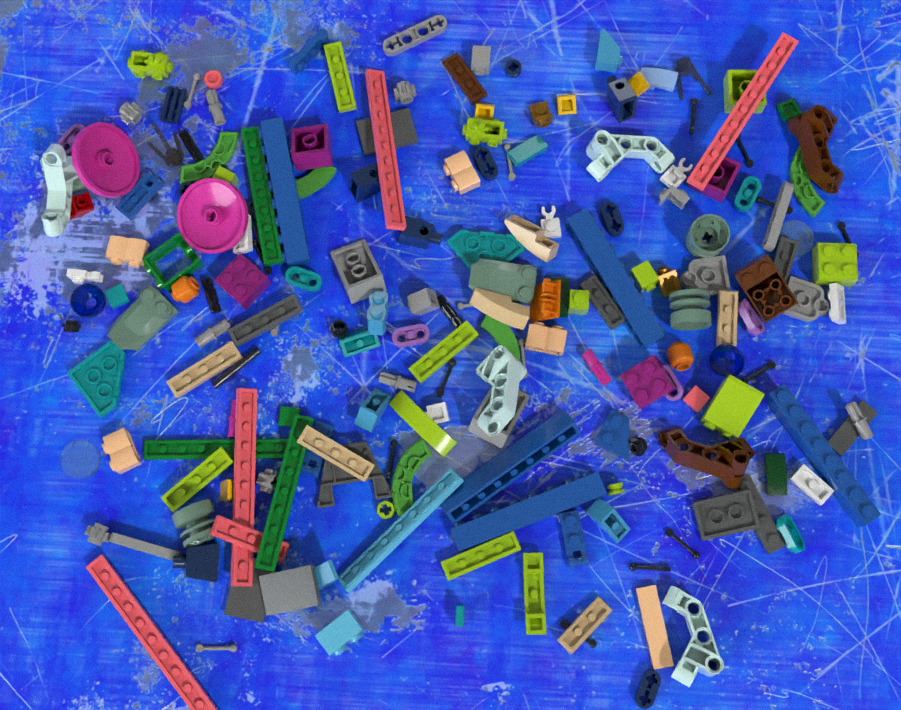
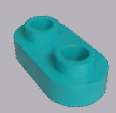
[733,176,761,212]
[285,266,322,292]
[776,514,805,554]

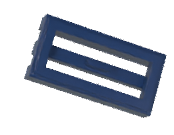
[160,86,187,124]

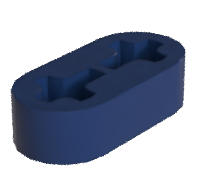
[474,146,498,181]
[600,202,624,237]
[634,670,661,709]

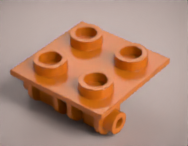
[530,279,561,323]

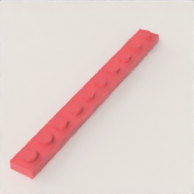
[686,32,799,191]
[365,69,407,231]
[231,388,257,587]
[86,554,219,710]

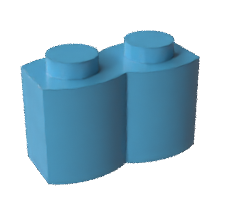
[367,290,389,335]

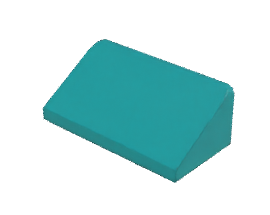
[507,135,549,168]
[338,327,381,358]

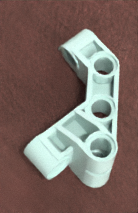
[586,130,675,182]
[40,143,78,237]
[475,345,527,436]
[662,586,724,687]

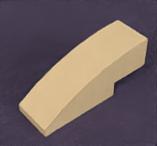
[504,214,559,262]
[470,287,530,330]

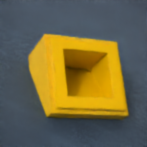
[556,94,577,115]
[475,102,495,120]
[220,479,234,501]

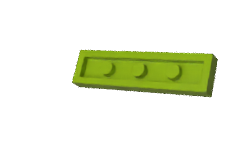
[323,41,357,113]
[408,320,479,384]
[161,447,234,512]
[441,531,522,581]

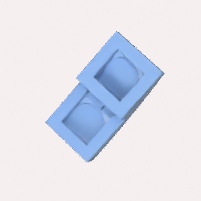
[640,68,678,92]

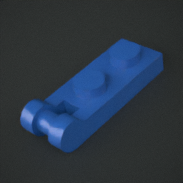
[288,29,330,75]
[115,171,165,221]
[300,421,335,478]
[558,510,589,569]

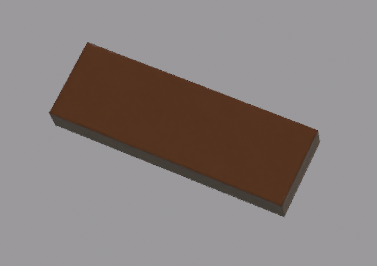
[442,52,487,106]

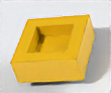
[627,72,651,97]

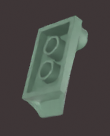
[468,258,537,305]
[107,285,179,351]

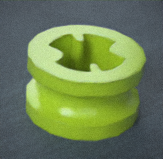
[606,482,625,496]
[377,501,395,519]

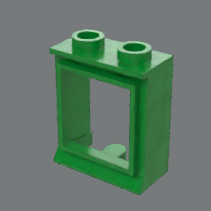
[142,232,204,292]

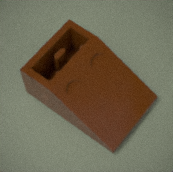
[732,252,799,323]

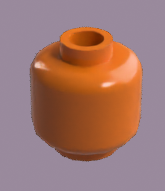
[171,275,200,303]
[666,341,694,371]

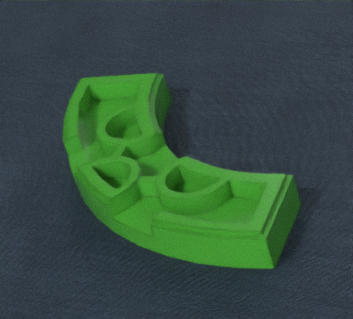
[180,132,239,184]
[790,146,826,218]
[270,166,337,199]
[480,315,520,361]
[392,438,432,518]

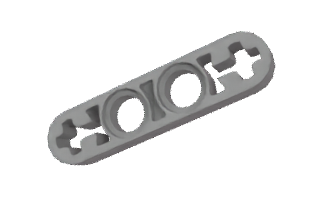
[383,15,447,57]
[761,181,794,252]
[109,532,185,561]

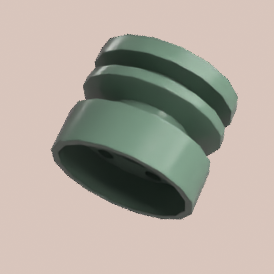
[685,214,731,259]
[669,289,712,331]
[171,499,215,548]

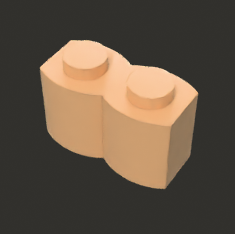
[442,150,480,195]
[105,235,150,268]
[524,322,567,356]
[102,428,142,474]

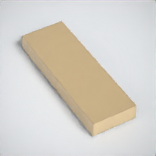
[716,290,738,349]
[557,596,613,655]

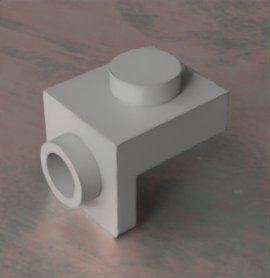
[658,185,690,210]

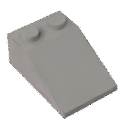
[330,239,387,304]
[468,386,530,449]

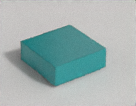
[104,283,130,309]
[455,606,465,627]

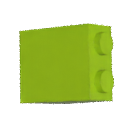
[700,375,765,440]

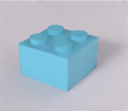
[315,610,366,656]

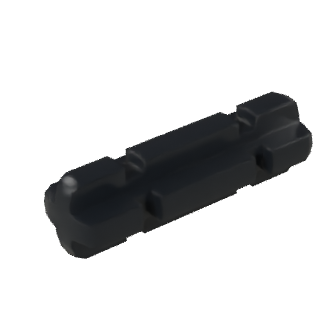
[179,130,204,163]
[202,278,221,314]
[437,295,463,329]

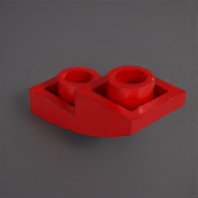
[70,192,94,220]

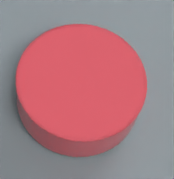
[204,70,223,89]

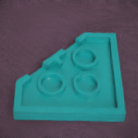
[447,230,526,270]
[67,340,127,418]

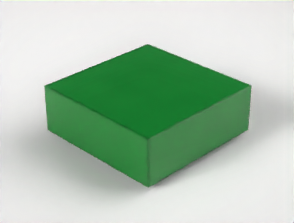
[776,98,802,122]
[278,406,301,428]

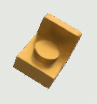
[529,101,553,128]
[655,266,682,297]

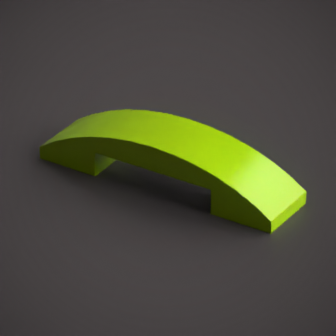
[389,390,457,457]
[523,553,547,635]

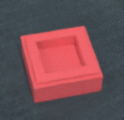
[682,385,710,413]

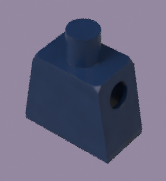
[606,75,638,123]
[348,164,381,203]
[397,216,443,249]
[172,544,220,583]

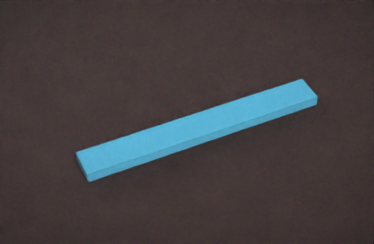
[338,468,464,593]

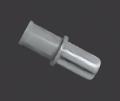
[206,89,226,126]
[194,319,231,348]
[378,372,417,393]
[845,401,874,440]

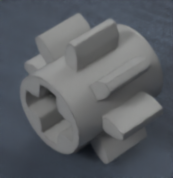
[393,81,417,104]
[119,101,142,125]
[256,468,279,494]
[85,522,111,546]

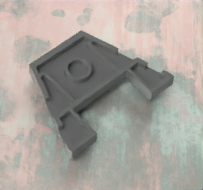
[317,442,392,509]

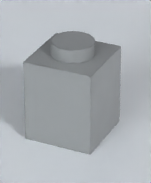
[471,45,491,76]
[407,288,440,316]

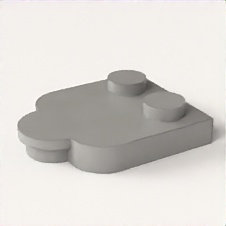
[680,255,731,296]
[781,276,829,322]

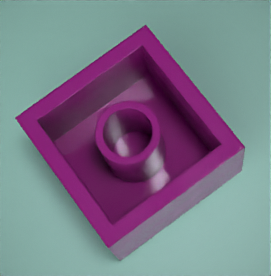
[291,124,333,171]
[688,156,742,203]
[214,253,271,310]
[620,355,677,409]

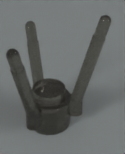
[674,57,711,100]
[148,122,185,167]

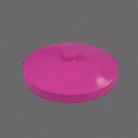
[72,122,140,198]
[177,178,248,254]

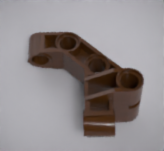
[787,105,845,194]
[658,427,755,489]

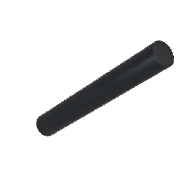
[212,347,261,389]

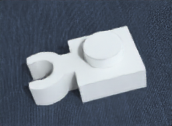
[660,158,693,188]
[540,206,561,239]
[66,268,104,284]
[425,402,450,424]

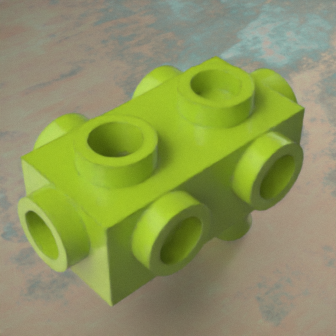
[127,50,173,80]
[462,117,507,147]

